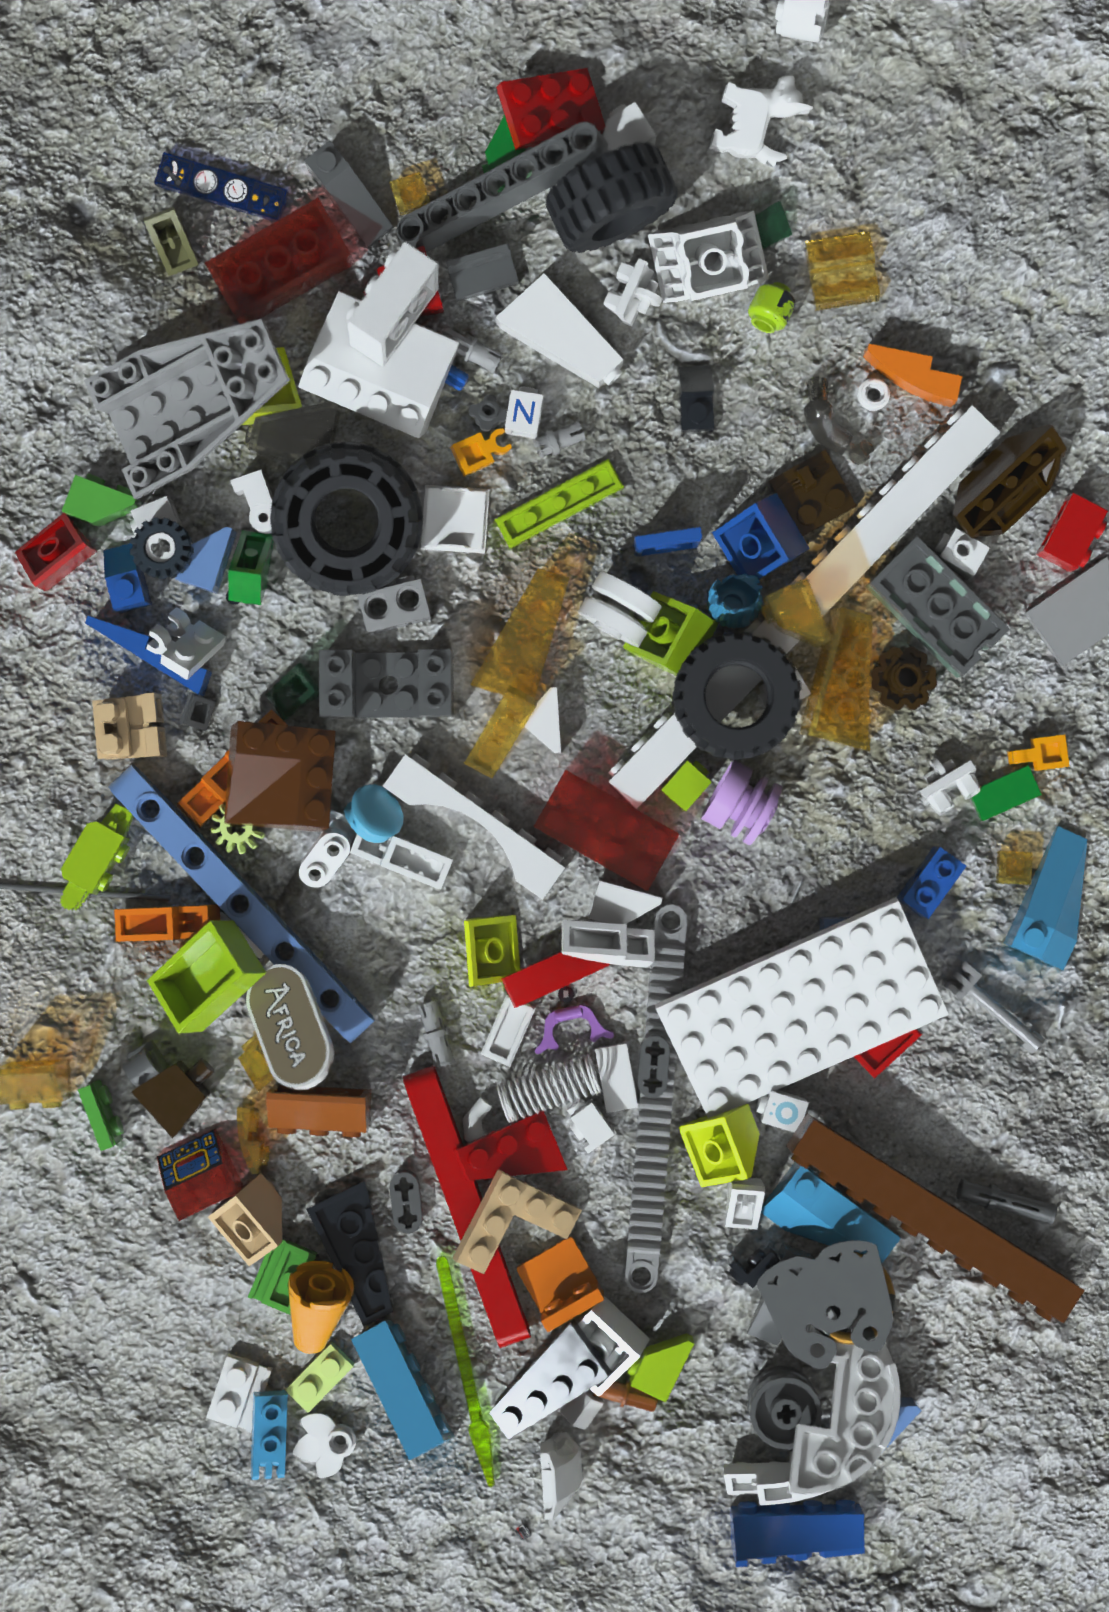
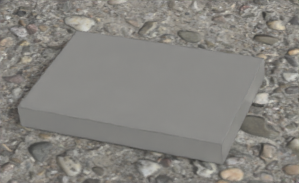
[1024,557,1109,666]

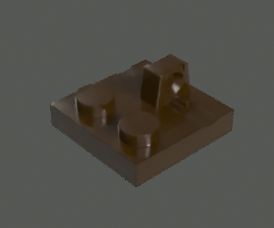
[768,449,857,536]

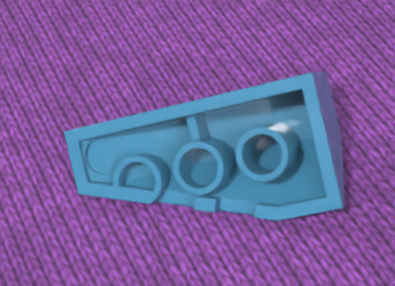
[1004,826,1088,970]
[761,1162,901,1264]

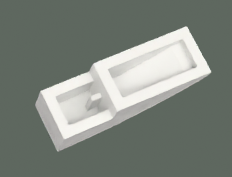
[561,920,655,968]

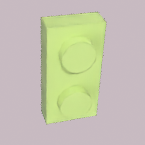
[285,1341,355,1413]

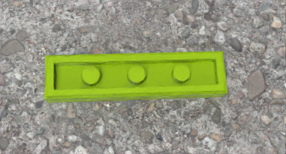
[495,459,624,549]

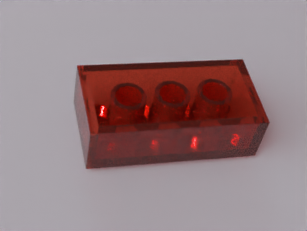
[205,198,355,324]
[533,770,680,891]

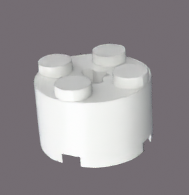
[776,0,830,43]

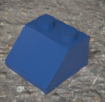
[712,493,810,580]

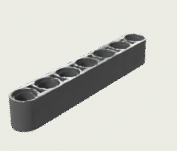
[396,122,608,252]

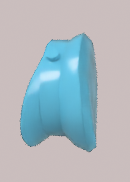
[344,784,404,843]

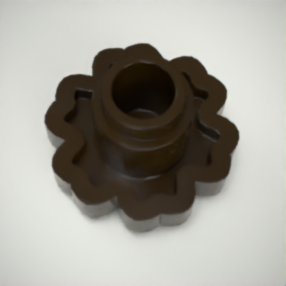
[870,646,937,711]

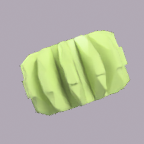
[210,804,265,854]

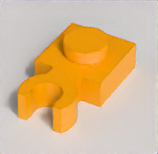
[450,428,512,477]

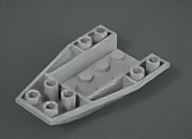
[84,319,290,499]

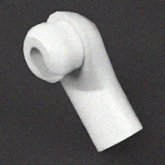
[463,1097,493,1143]

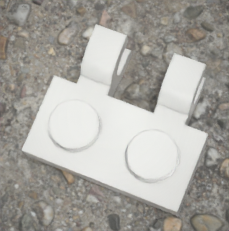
[146,607,226,680]

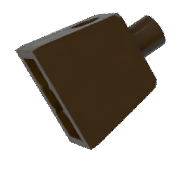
[131,1058,215,1138]

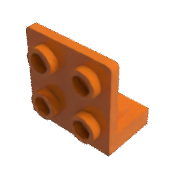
[517,1236,605,1333]

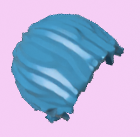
[707,574,764,629]

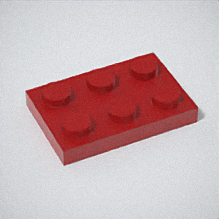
[496,68,606,150]

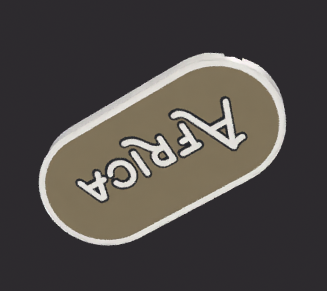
[246,964,334,1090]

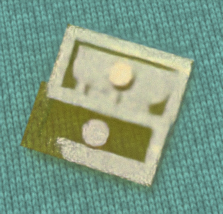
[805,231,880,311]

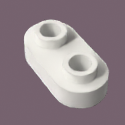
[299,828,351,887]

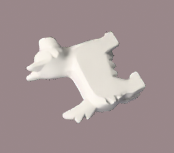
[708,76,813,166]

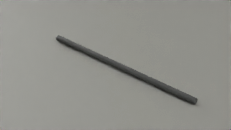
[0,882,171,902]

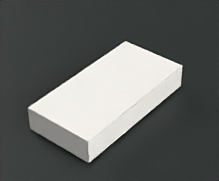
[481,994,536,1067]
[595,1042,638,1113]

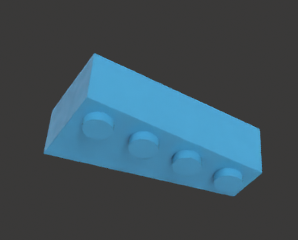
[351,1320,455,1460]

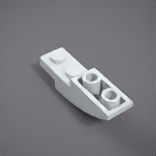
[724,1451,829,1505]

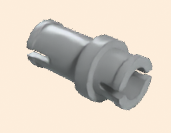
[533,421,586,459]

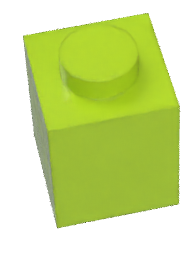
[660,760,712,812]

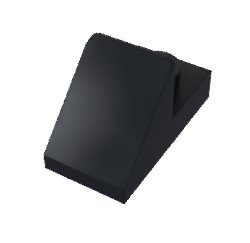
[678,365,714,433]

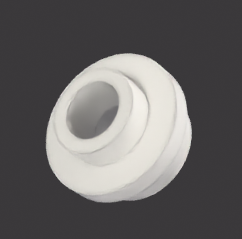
[857,378,890,411]

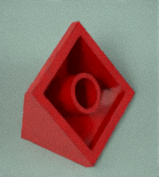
[15,513,97,592]

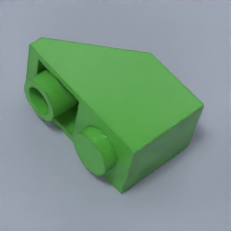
[62,473,143,527]

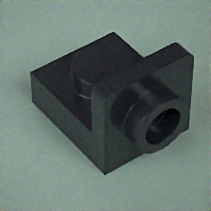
[728,1246,780,1288]

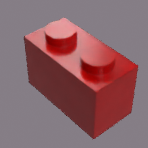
[1036,493,1108,572]

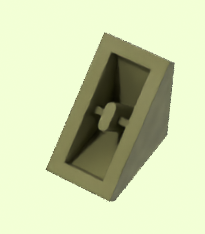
[143,207,199,276]

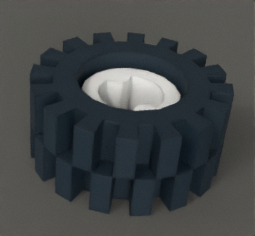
[130,517,194,579]

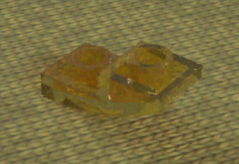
[237,1103,270,1174]

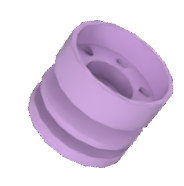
[700,760,783,846]

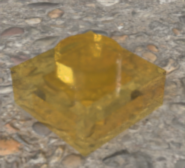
[389,172,430,216]
[996,851,1033,885]

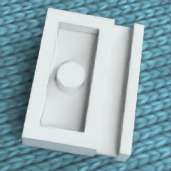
[206,1353,273,1433]

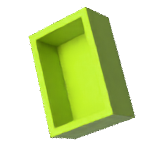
[147,920,266,1034]

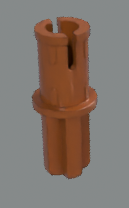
[592,1381,658,1412]

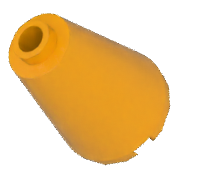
[288,1261,354,1354]

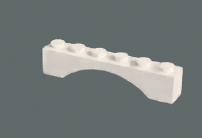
[383,753,565,900]

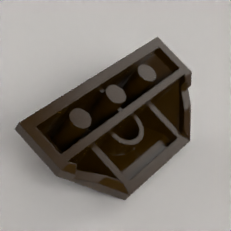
[953,424,1067,538]

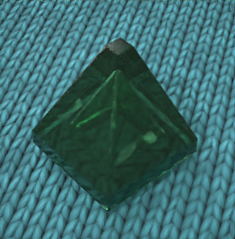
[755,201,792,249]

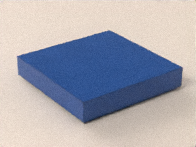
[633,527,702,557]

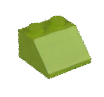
[623,591,718,676]

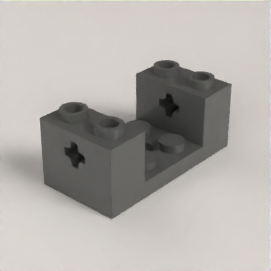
[319,649,454,718]

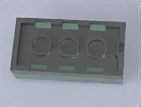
[865,536,1010,678]

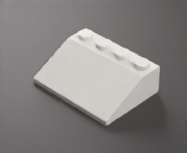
[298,291,460,438]

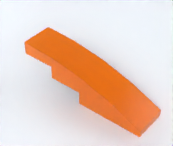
[177,709,288,828]

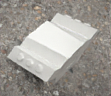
[648,211,769,303]

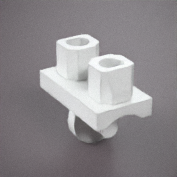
[604,258,662,326]
[920,758,981,816]

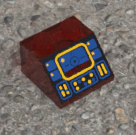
[157,1128,244,1221]

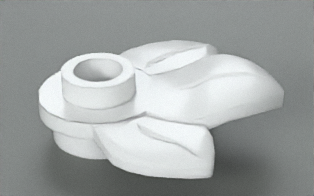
[293,1413,357,1478]

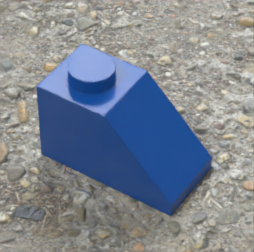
[103,543,152,613]

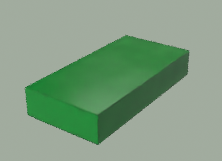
[970,765,1042,821]

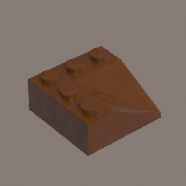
[224,721,336,832]

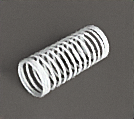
[497,1053,601,1123]

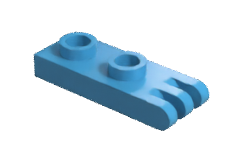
[251,1390,288,1480]

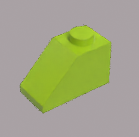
[627,1333,694,1403]

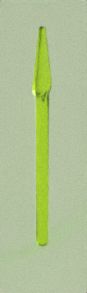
[436,1256,495,1487]

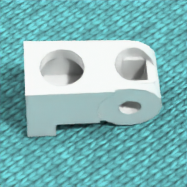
[230,469,273,534]

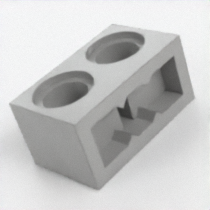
[357,575,432,635]

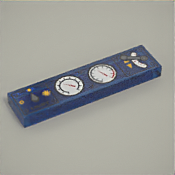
[154,152,289,223]

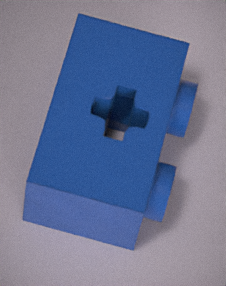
[896,846,967,919]

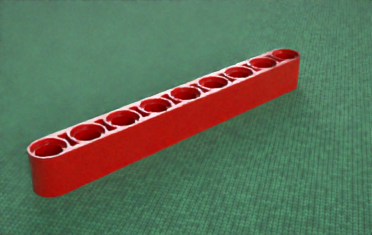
[403,1065,531,1348]

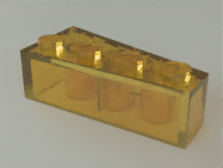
[470,568,570,705]
[799,607,873,751]

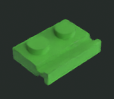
[78,1079,124,1151]
[248,1239,317,1315]

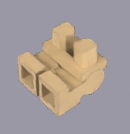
[92,692,167,760]

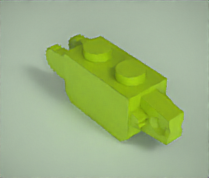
[60,804,134,911]

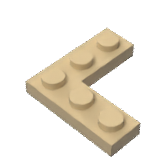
[453,1170,582,1274]

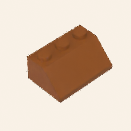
[266,1084,372,1138]

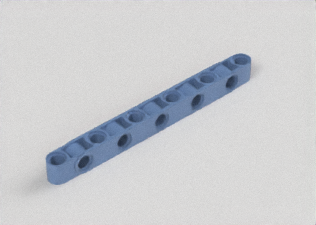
[108,764,375,1043]

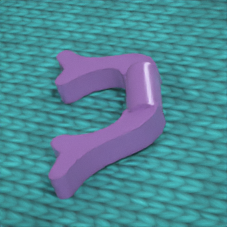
[535,1004,614,1054]

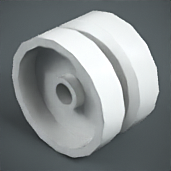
[578,571,662,647]

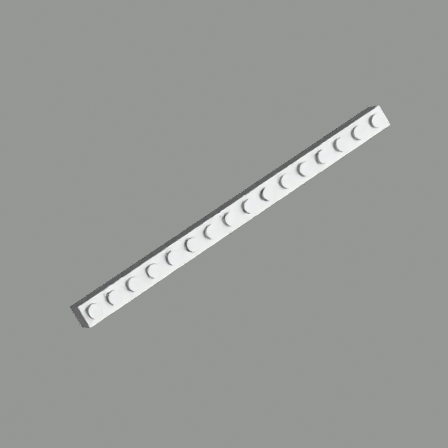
[608,405,1000,809]

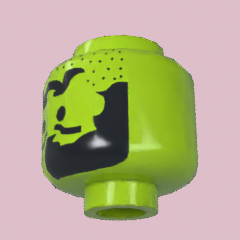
[748,282,796,333]

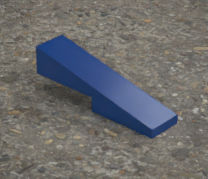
[85,616,212,696]

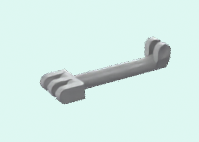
[943,961,1045,1053]

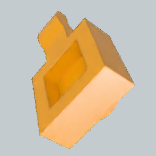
[1007,734,1070,771]

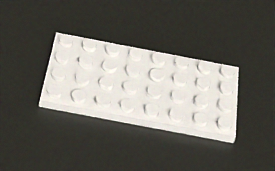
[655,897,949,1118]

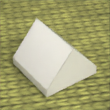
[559,1391,604,1430]

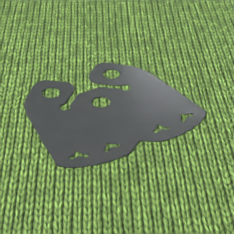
[756,1240,893,1369]

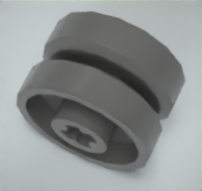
[746,1365,822,1450]

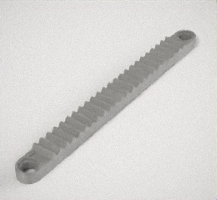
[625,904,687,1293]

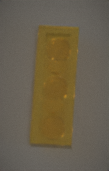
[464,685,538,779]

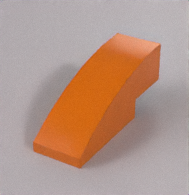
[863,344,962,407]
[114,904,220,942]

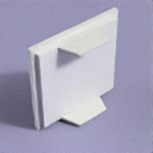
[421,485,490,554]

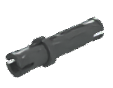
[956,1179,1057,1224]

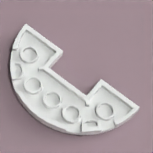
[788,1307,901,1495]

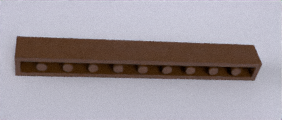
[786,1113,1085,1324]

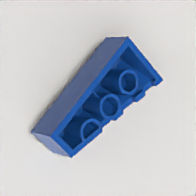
[730,1500,865,1568]

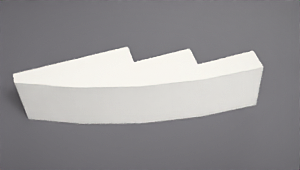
[318,809,453,890]

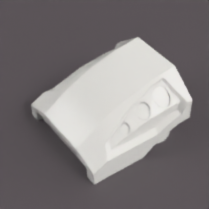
[540,1432,583,1520]

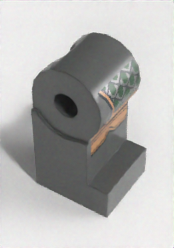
[122,1039,170,1087]

